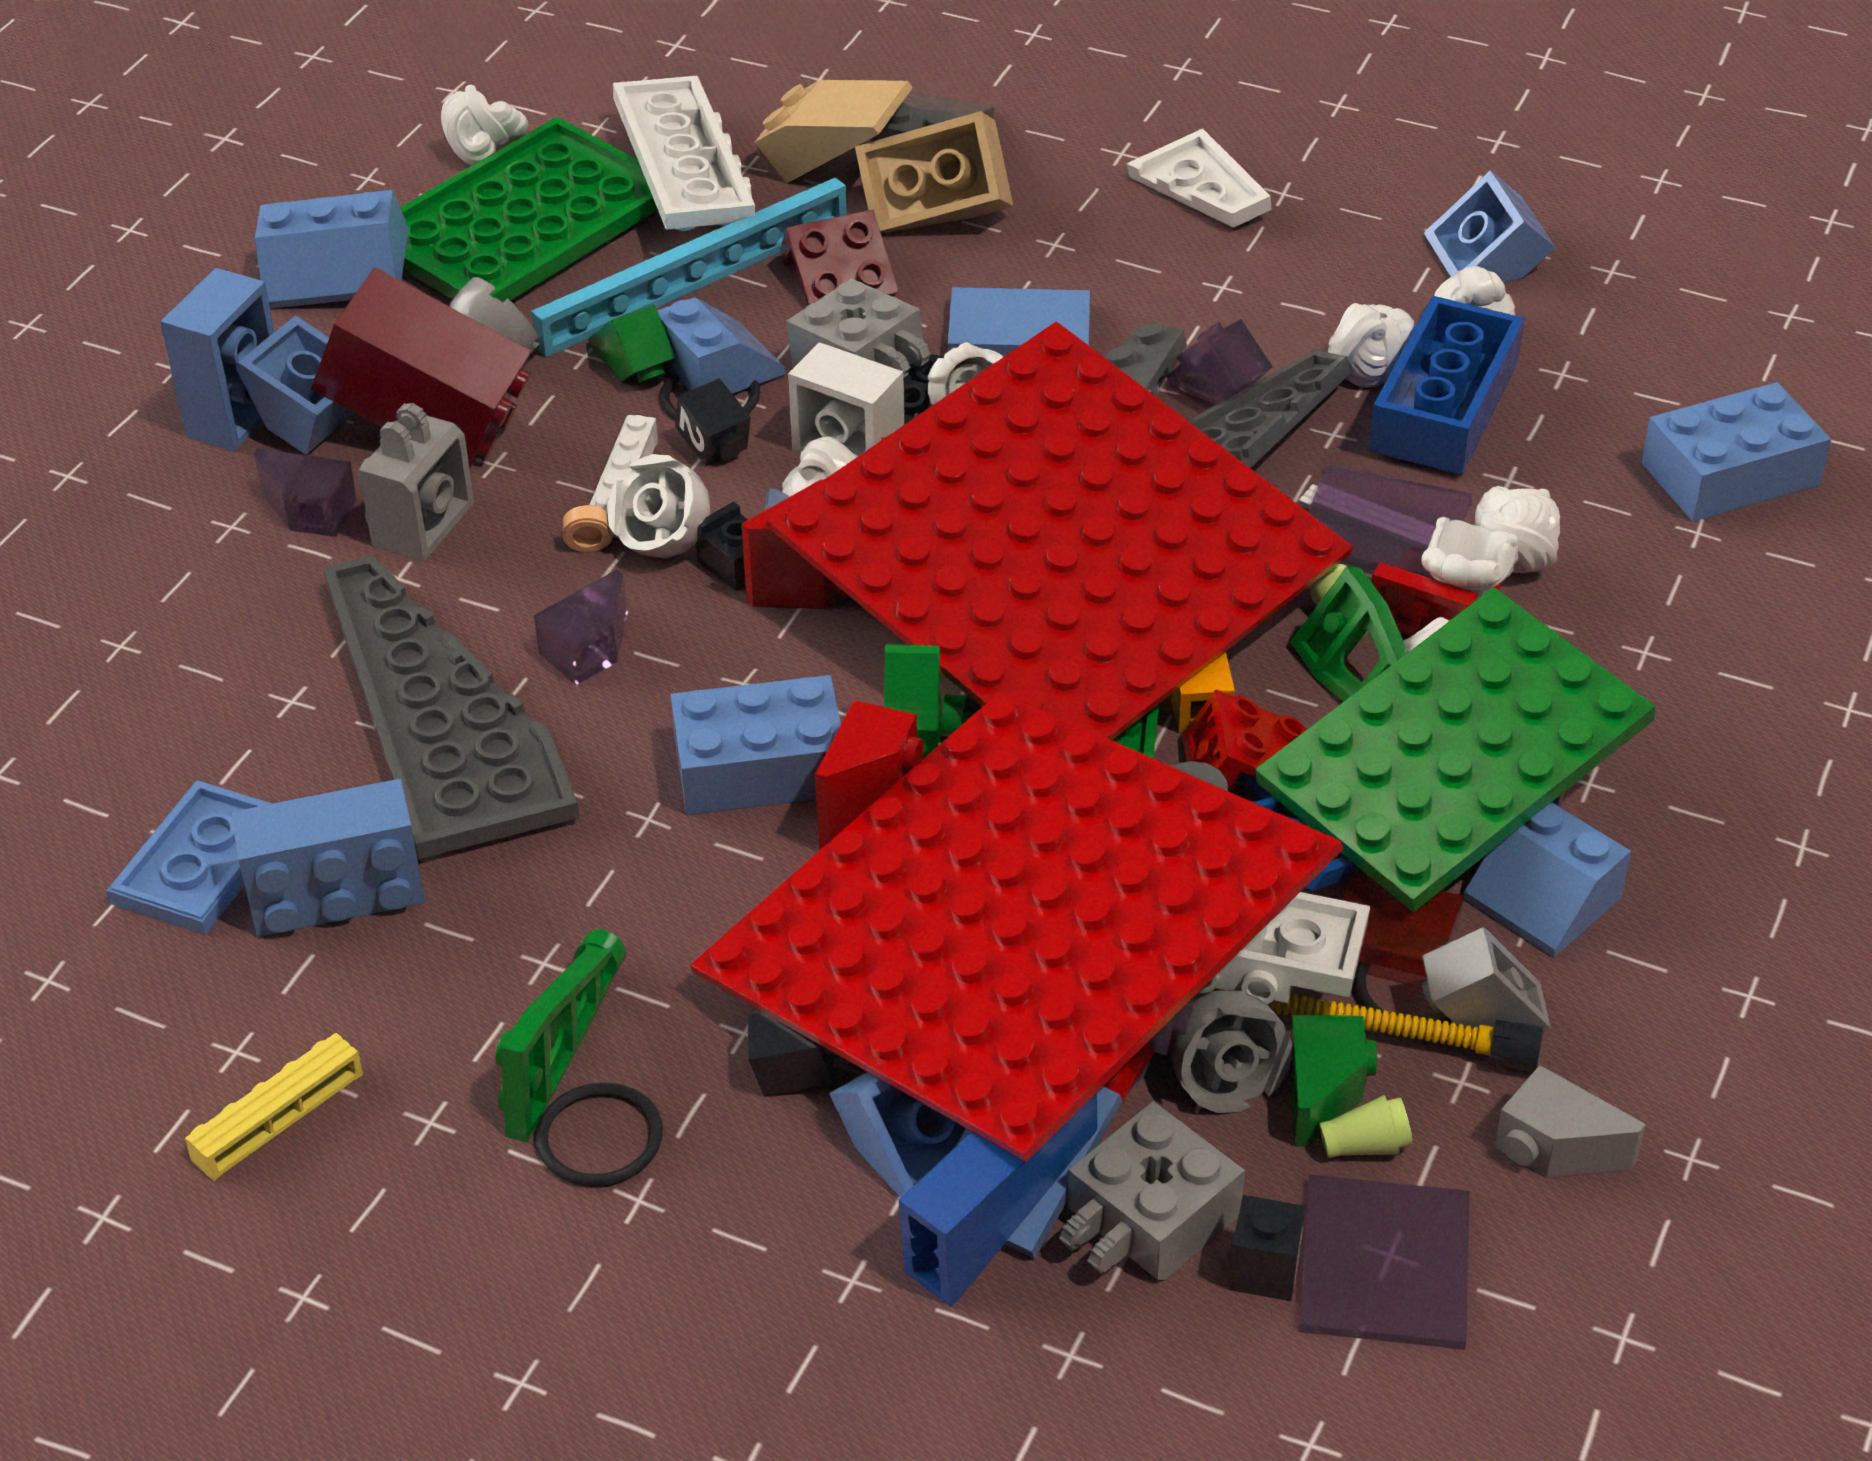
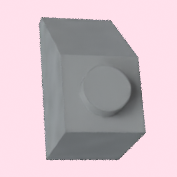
[1422,927,1551,1032]
[1494,1065,1646,1178]

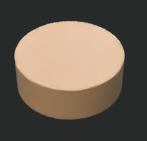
[562,505,613,552]

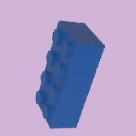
[1368,296,1525,475]

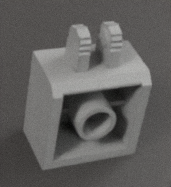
[786,279,931,378]
[358,402,474,562]
[1059,1101,1245,1280]

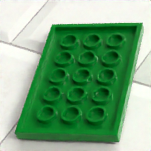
[400,117,658,303]
[1255,587,1656,913]

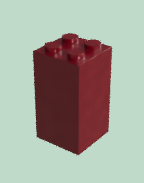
[311,267,531,469]

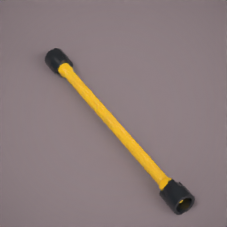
[1195,988,1544,1073]

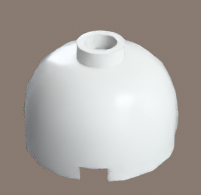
[607,454,711,558]

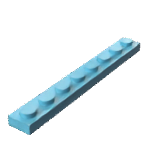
[531,178,847,357]

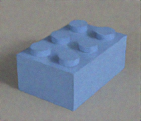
[160,268,275,452]
[1641,382,1832,522]
[671,675,841,815]
[231,778,425,937]

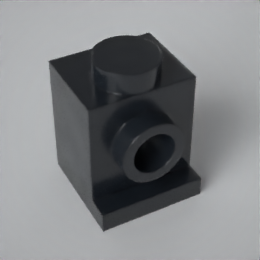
[696,501,748,591]

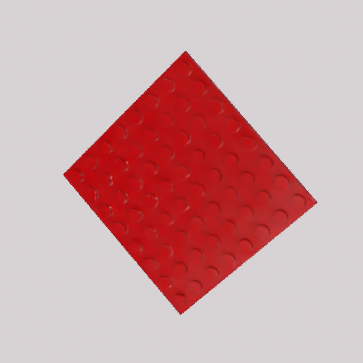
[766,321,1353,740]
[690,691,1343,1162]

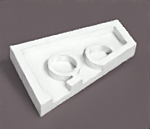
[1127,129,1272,228]

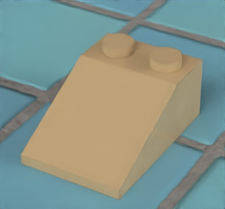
[755,80,913,183]
[855,111,1014,233]

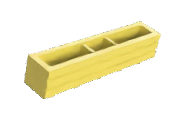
[185,1033,363,1181]

